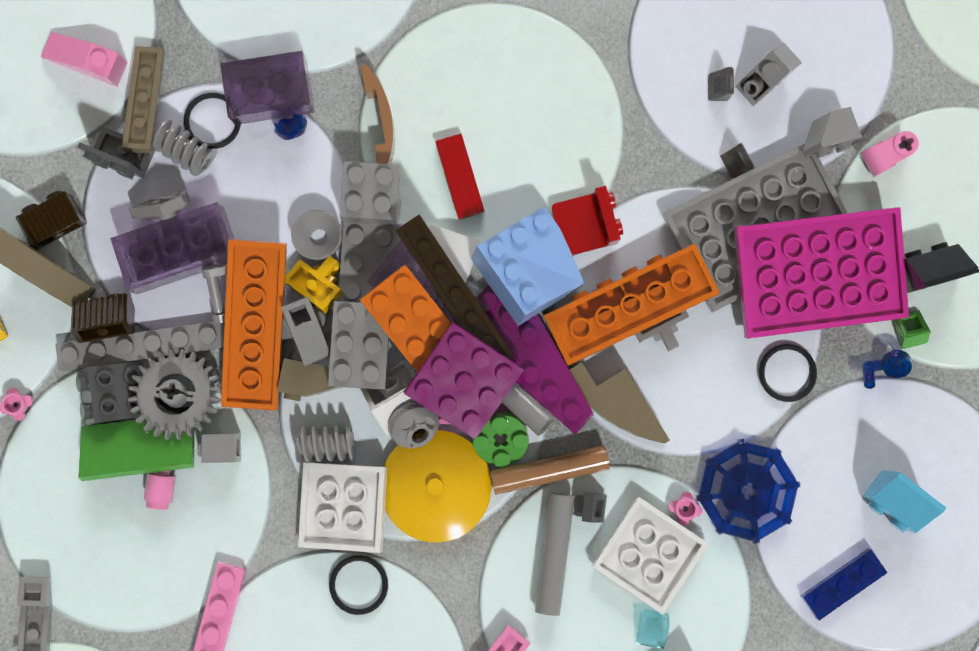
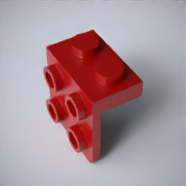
[552,186,623,256]

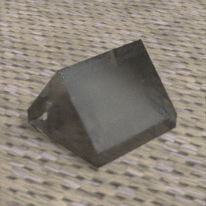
[720,143,755,179]

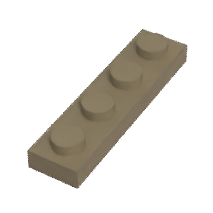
[122,46,165,154]

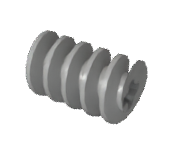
[153,119,217,176]
[295,425,355,462]

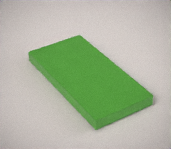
[78,420,195,481]

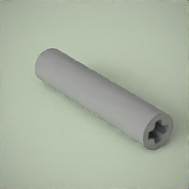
[501,382,555,436]
[535,493,575,616]

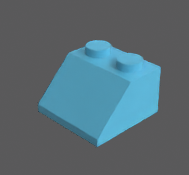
[862,470,946,533]

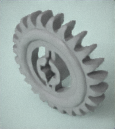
[128,349,222,440]

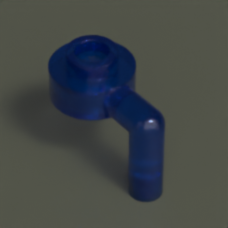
[862,350,912,389]

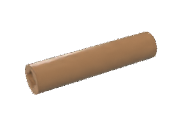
[490,445,610,495]

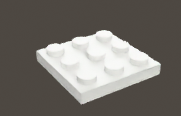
[298,462,388,553]
[592,496,709,615]

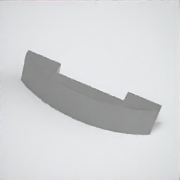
[17,577,52,651]

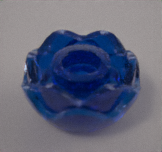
[274,114,307,140]

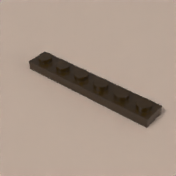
[395,214,514,359]

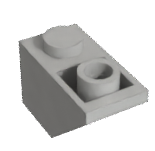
[735,43,802,106]
[802,107,862,158]
[281,297,330,367]

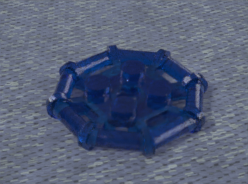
[696,438,801,544]

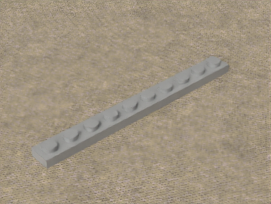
[55,307,333,372]

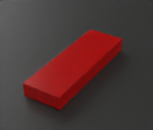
[435,133,485,220]

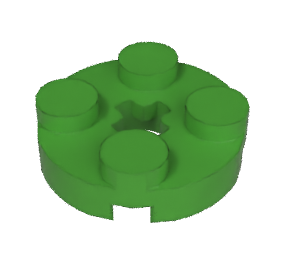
[473,411,529,468]

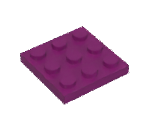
[404,321,524,439]

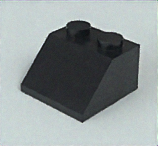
[904,242,979,293]

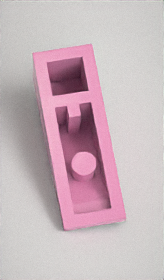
[41,32,128,87]

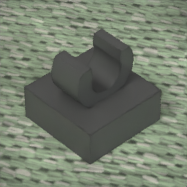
[573,493,607,523]

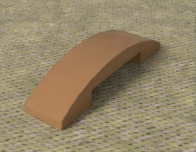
[361,64,395,164]

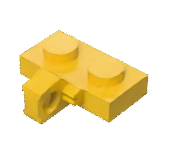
[285,256,343,314]

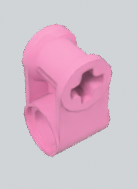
[860,131,919,177]

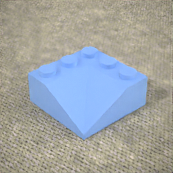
[471,207,585,326]

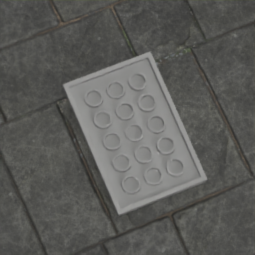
[662,144,847,312]

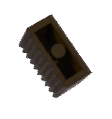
[15,191,87,250]
[71,293,135,343]

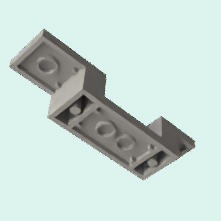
[328,161,401,390]

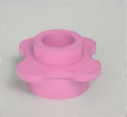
[0,388,33,421]
[669,492,702,526]

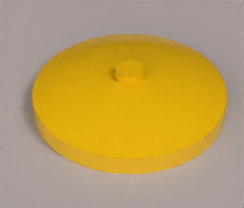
[384,430,492,543]

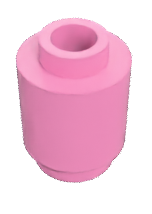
[144,470,176,510]

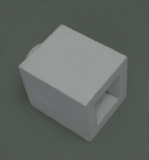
[197,434,241,463]

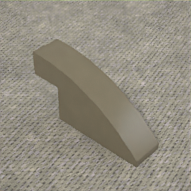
[0,227,96,307]
[569,362,670,443]

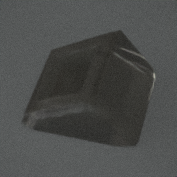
[708,67,734,101]

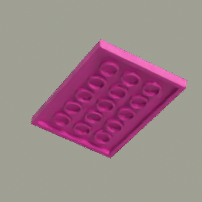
[734,207,909,339]

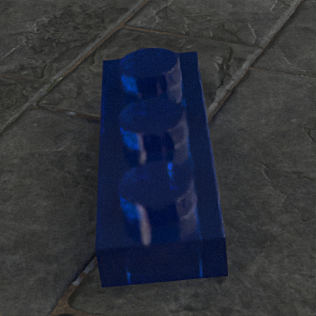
[800,548,888,621]

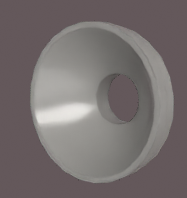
[291,210,342,260]
[388,401,439,449]

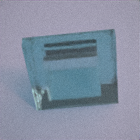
[636,610,670,649]

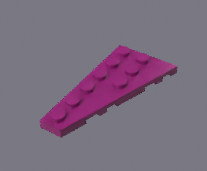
[454,284,594,435]

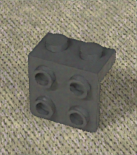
[77,126,155,180]
[76,362,144,426]

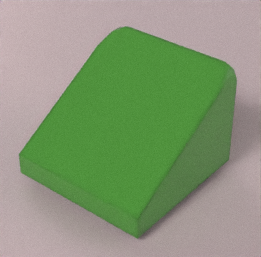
[893,310,931,349]

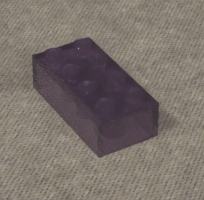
[110,202,235,295]

